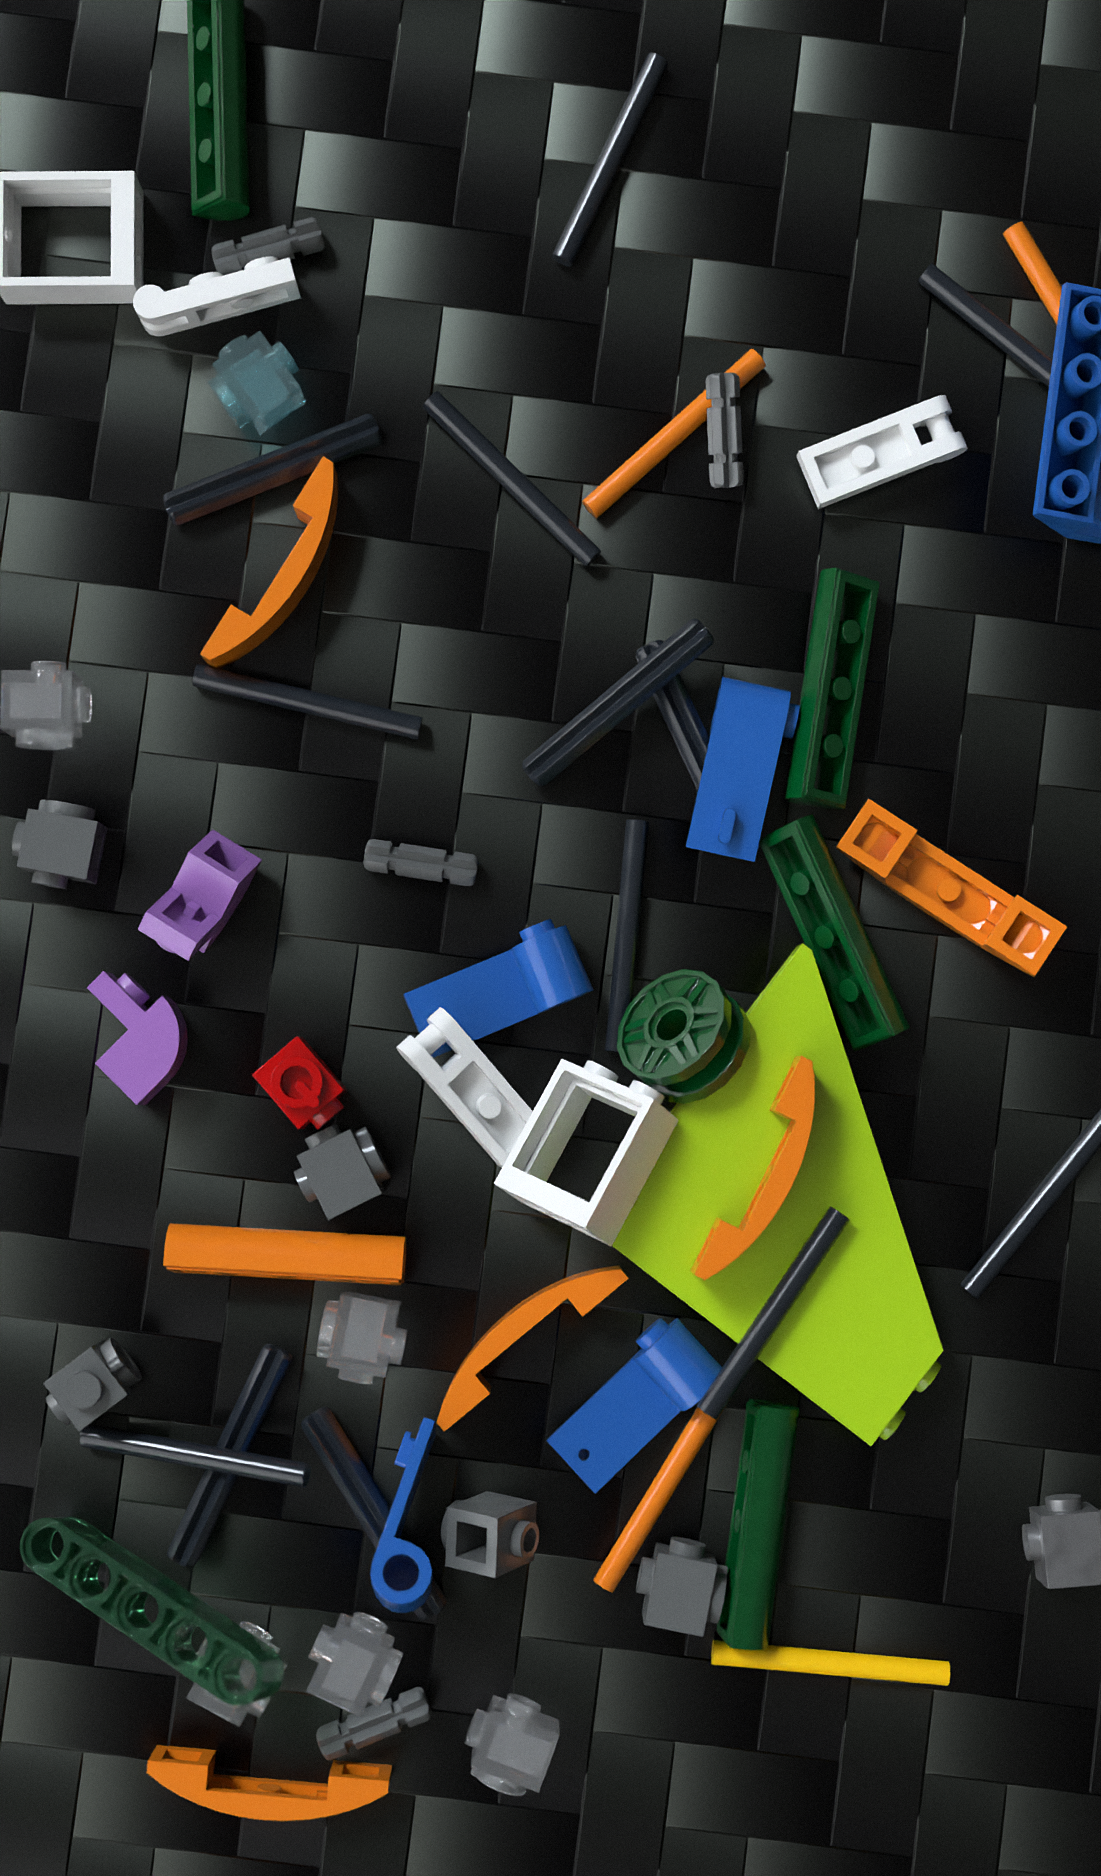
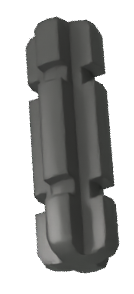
[212,217,324,276]
[705,372,744,488]
[363,839,478,886]
[316,1687,432,1760]

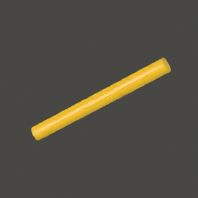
[711,1640,950,1686]

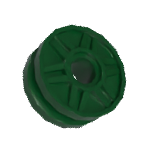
[617,969,751,1104]

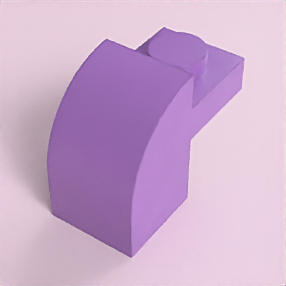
[138,830,262,961]
[87,971,188,1105]

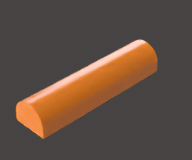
[163,1223,406,1285]

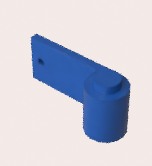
[686,676,800,862]
[403,919,594,1058]
[546,1318,722,1494]
[370,1417,436,1613]

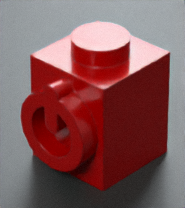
[252,1036,348,1130]

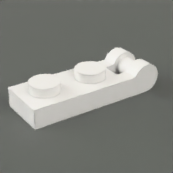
[133,257,301,336]
[796,395,967,509]
[396,1007,533,1168]

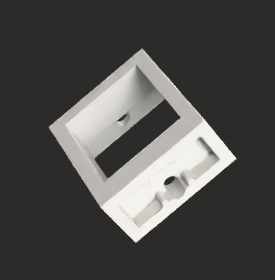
[0,171,143,304]
[494,1059,679,1246]

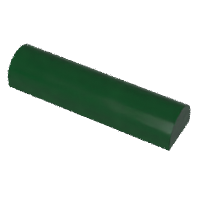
[187,0,250,221]
[785,568,880,809]
[759,814,910,1052]
[716,1398,799,1650]

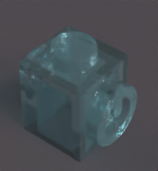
[207,331,306,435]

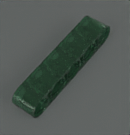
[20,1517,284,1706]

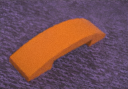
[200,456,338,669]
[836,799,1067,977]
[690,1056,815,1280]
[436,1265,629,1432]
[147,1745,392,1821]

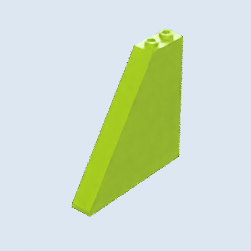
[612,943,943,1446]

